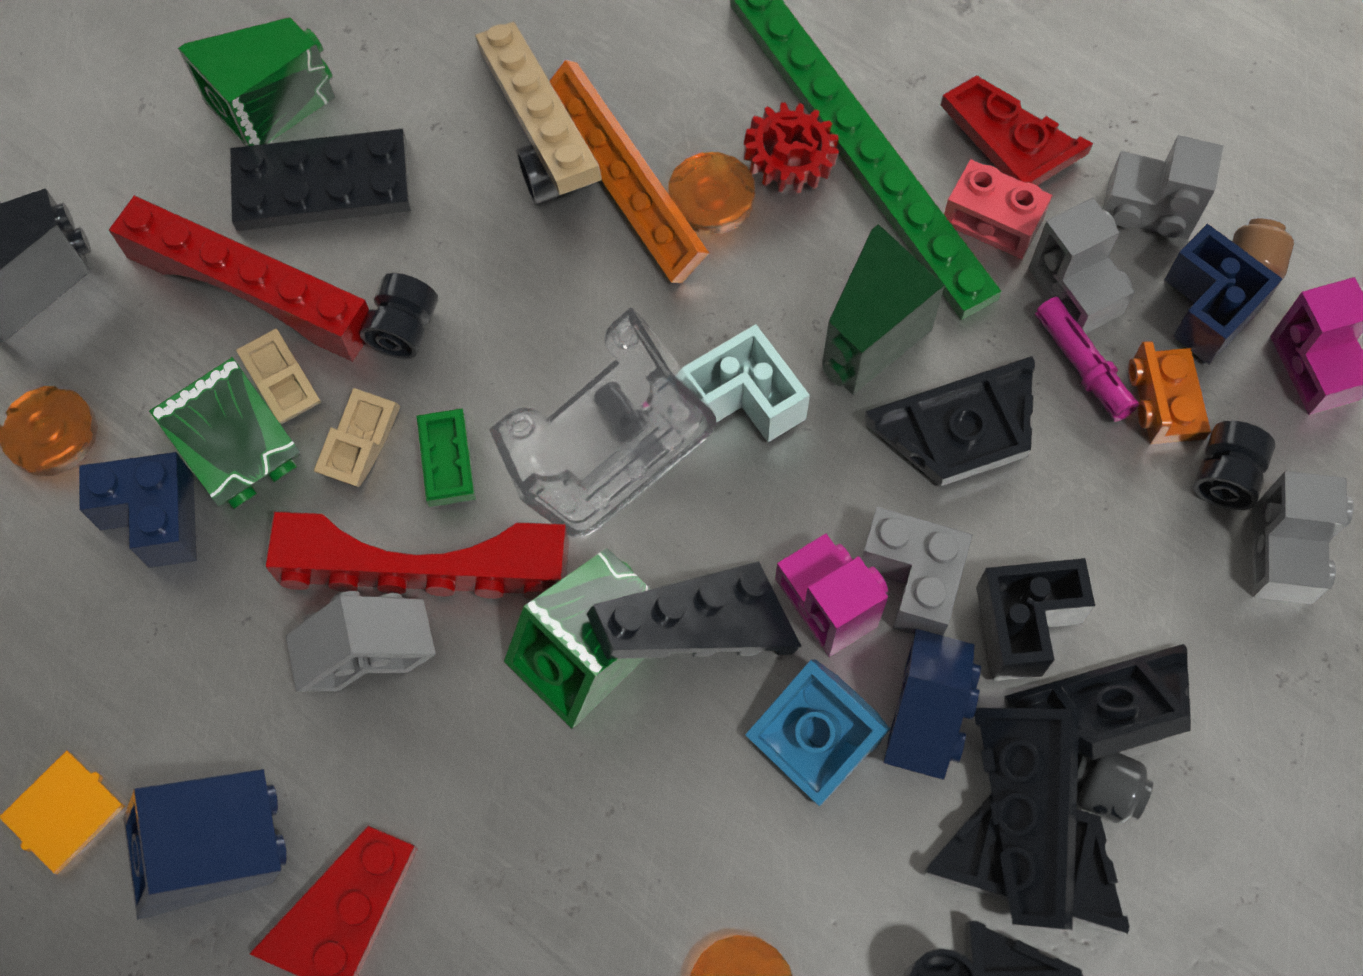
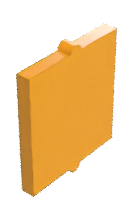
[0,750,125,875]

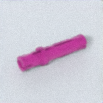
[1034,297,1140,422]

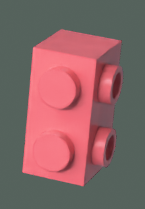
[944,159,1053,259]

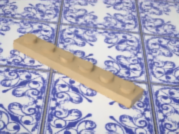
[475,22,602,195]

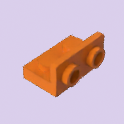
[1128,341,1211,445]

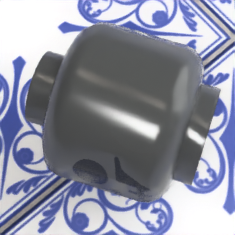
[1077,752,1153,824]

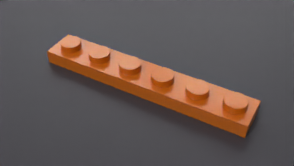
[550,60,709,283]

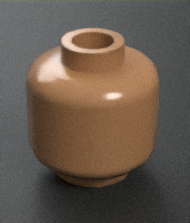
[1232,218,1294,279]

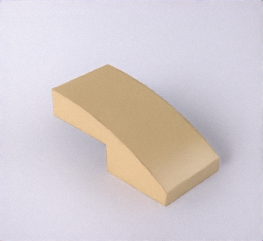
[236,328,321,424]
[314,388,401,487]

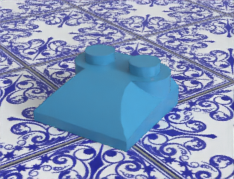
[745,659,891,806]

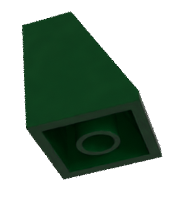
[822,224,945,395]

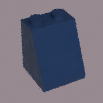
[123,769,287,920]

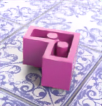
[1270,277,1363,415]
[775,533,888,658]

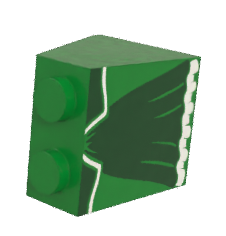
[178,17,335,146]
[149,357,300,510]
[504,548,651,729]

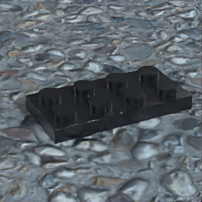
[230,128,411,231]

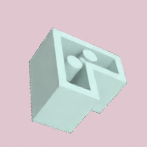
[677,324,810,442]

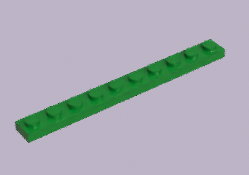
[730,0,1002,320]

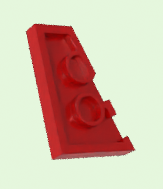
[940,75,1093,186]
[249,826,418,976]

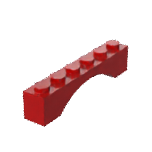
[109,195,369,362]
[266,512,569,600]

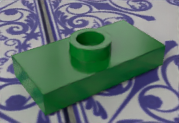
[416,408,476,507]

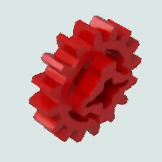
[743,102,839,193]

